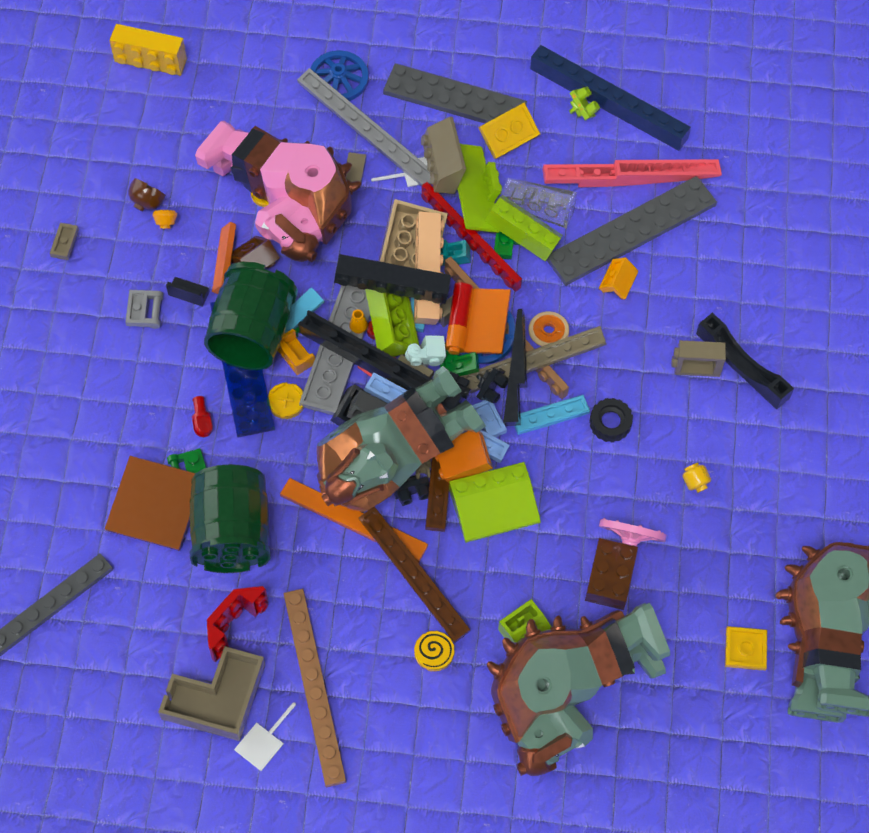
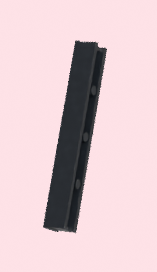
[298,310,432,390]

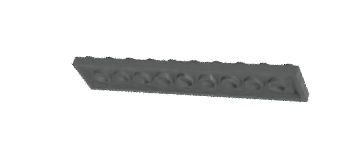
[547,176,717,286]

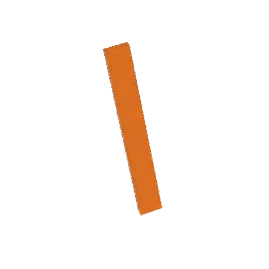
[280,478,428,563]

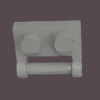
[125,290,163,329]

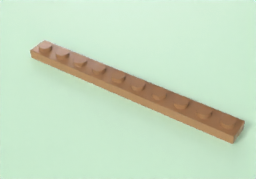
[444,256,569,399]
[283,589,346,788]

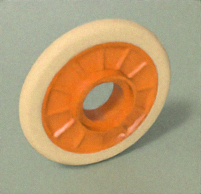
[528,311,569,347]

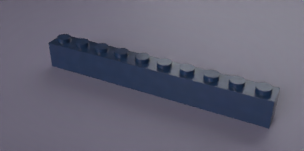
[530,45,691,151]

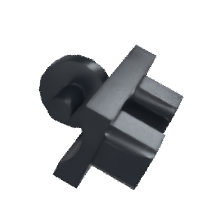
[476,368,509,403]
[394,475,429,506]

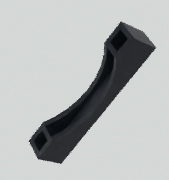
[696,312,794,409]

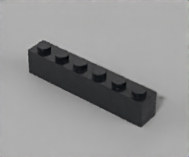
[334,254,451,304]

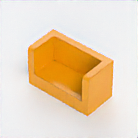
[277,329,315,375]

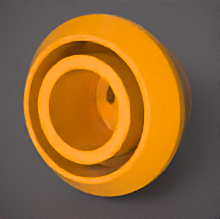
[152,210,178,228]

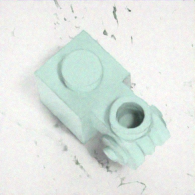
[405,336,446,366]

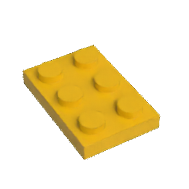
[478,102,540,159]

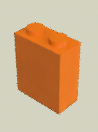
[435,431,493,483]

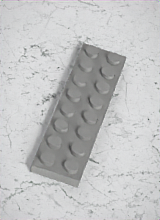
[299,285,371,415]

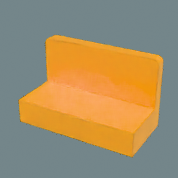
[599,257,638,300]

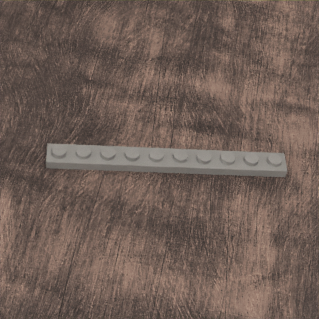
[297,68,431,186]

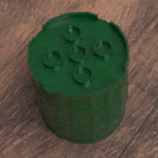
[204,261,298,370]
[189,464,271,573]

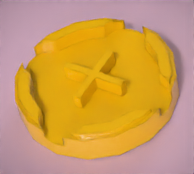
[267,383,304,419]

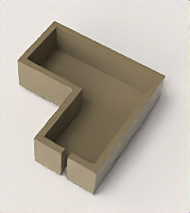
[158,646,265,741]

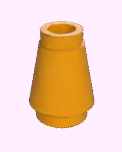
[349,309,368,334]

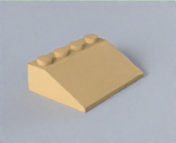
[378,199,448,268]

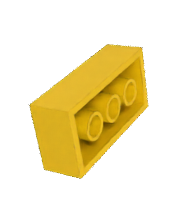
[109,24,187,76]

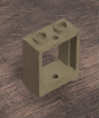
[671,340,726,377]

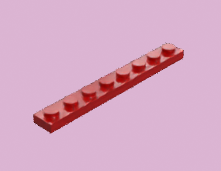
[421,182,522,292]

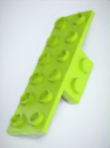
[457,144,502,233]

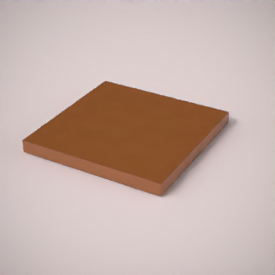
[105,456,195,551]

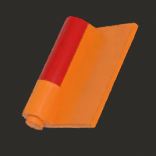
[445,282,511,355]

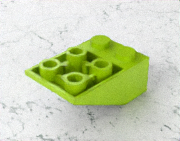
[498,599,551,643]

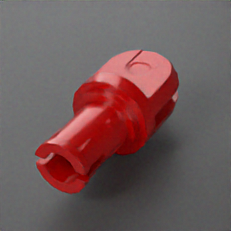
[192,396,213,438]

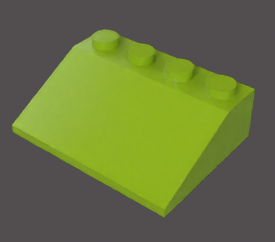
[449,462,541,543]

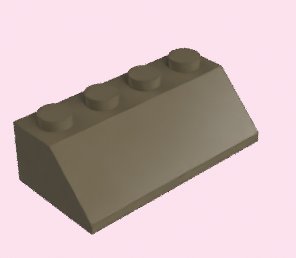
[421,117,466,194]

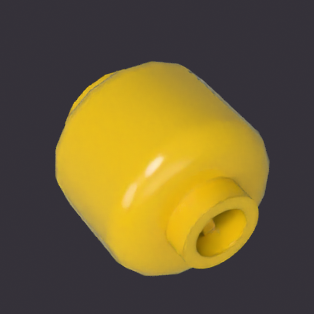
[682,463,711,493]

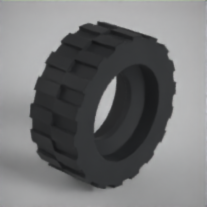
[589,398,633,442]

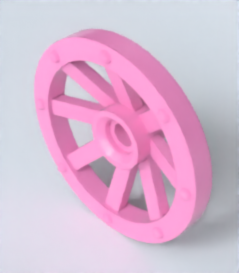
[599,518,667,547]

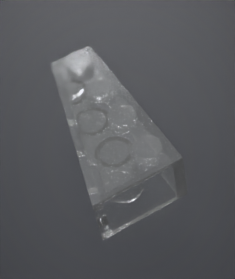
[500,178,577,229]

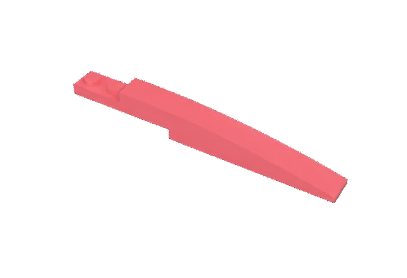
[542,159,722,187]

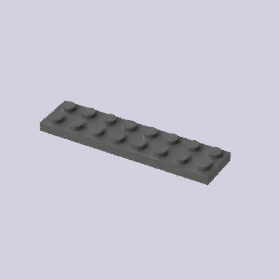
[383,63,527,123]

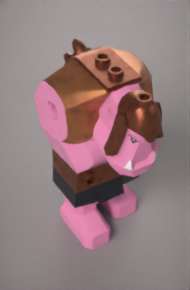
[195,121,361,262]

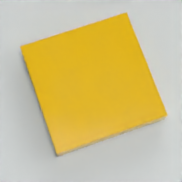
[725,626,767,671]

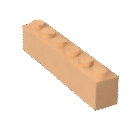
[414,212,444,325]

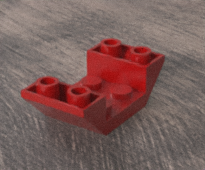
[207,586,268,662]

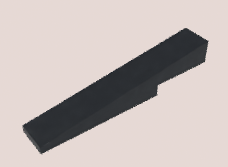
[503,309,527,426]

